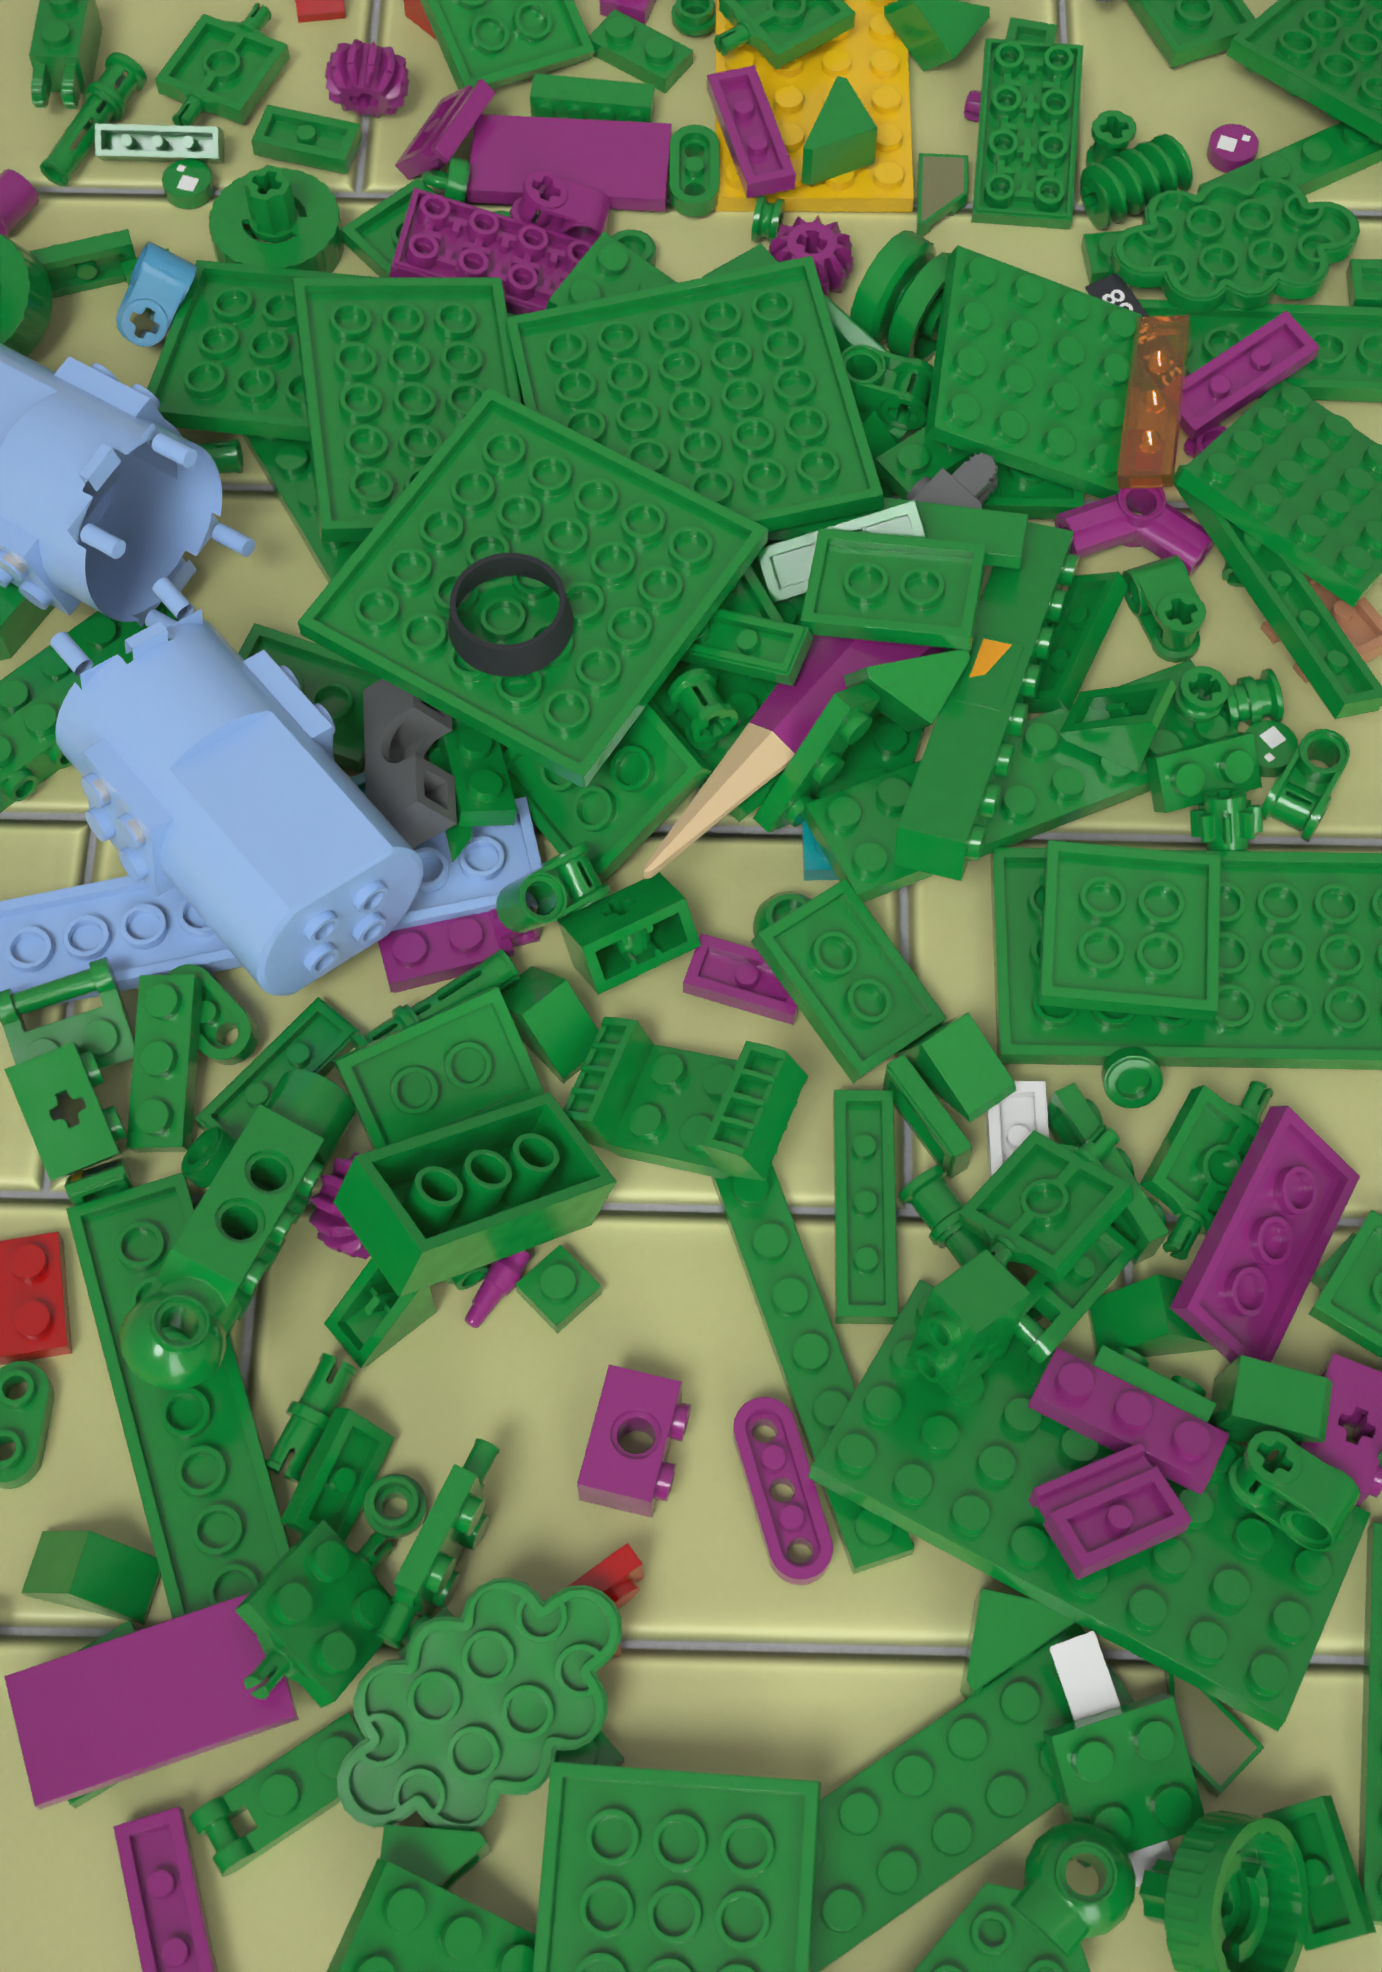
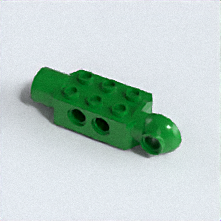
[119,1070,356,1390]

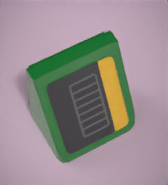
[64,1158,134,1206]

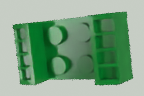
[563,1017,808,1181]

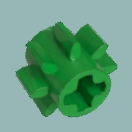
[1190,788,1263,851]

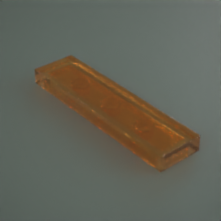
[1117,315,1191,488]

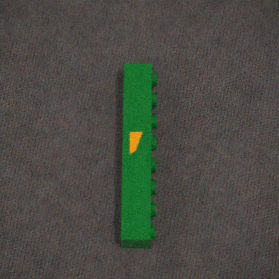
[894,522,1080,881]

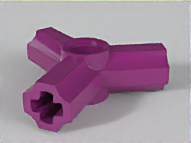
[1054,432,1214,576]

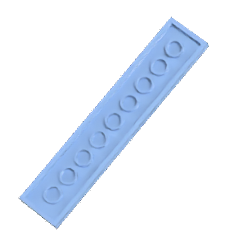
[0,797,542,1005]

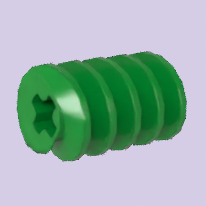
[1080,134,1193,230]

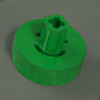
[209,164,344,273]
[0,234,52,356]
[1139,1810,1309,1972]

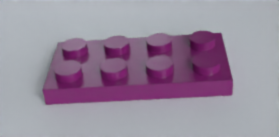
[1170,1106,1360,1363]

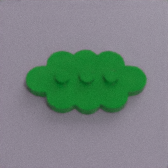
[1110,177,1360,313]
[337,1577,622,1831]

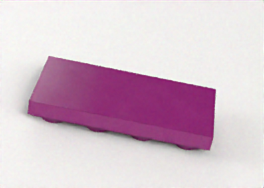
[466,114,672,212]
[389,188,593,314]
[4,1593,299,1810]

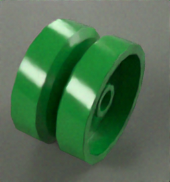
[850,230,950,362]

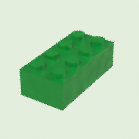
[334,1092,617,1297]

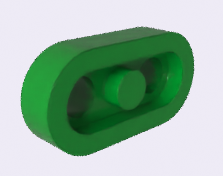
[670,125,719,217]
[167,964,259,1065]
[0,1361,54,1489]

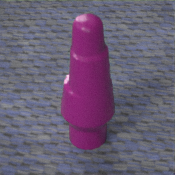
[465,1250,531,1328]

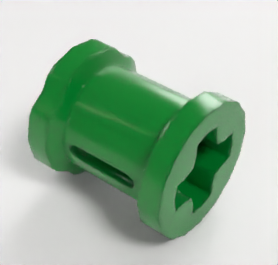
[1085,110,1136,166]
[668,668,738,744]

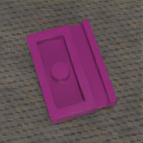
[395,79,496,180]
[1028,1442,1192,1580]

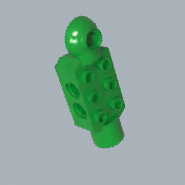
[914,1821,1136,1972]

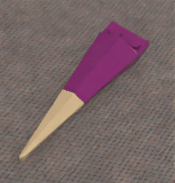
[644,635,947,879]

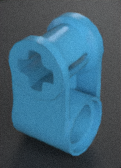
[116,241,197,347]

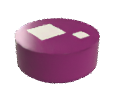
[1207,124,1259,173]

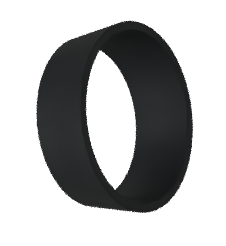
[448,553,574,677]

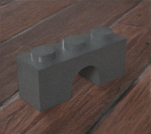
[363,679,457,848]

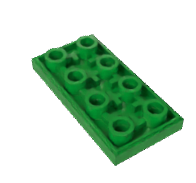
[971,38,1083,230]

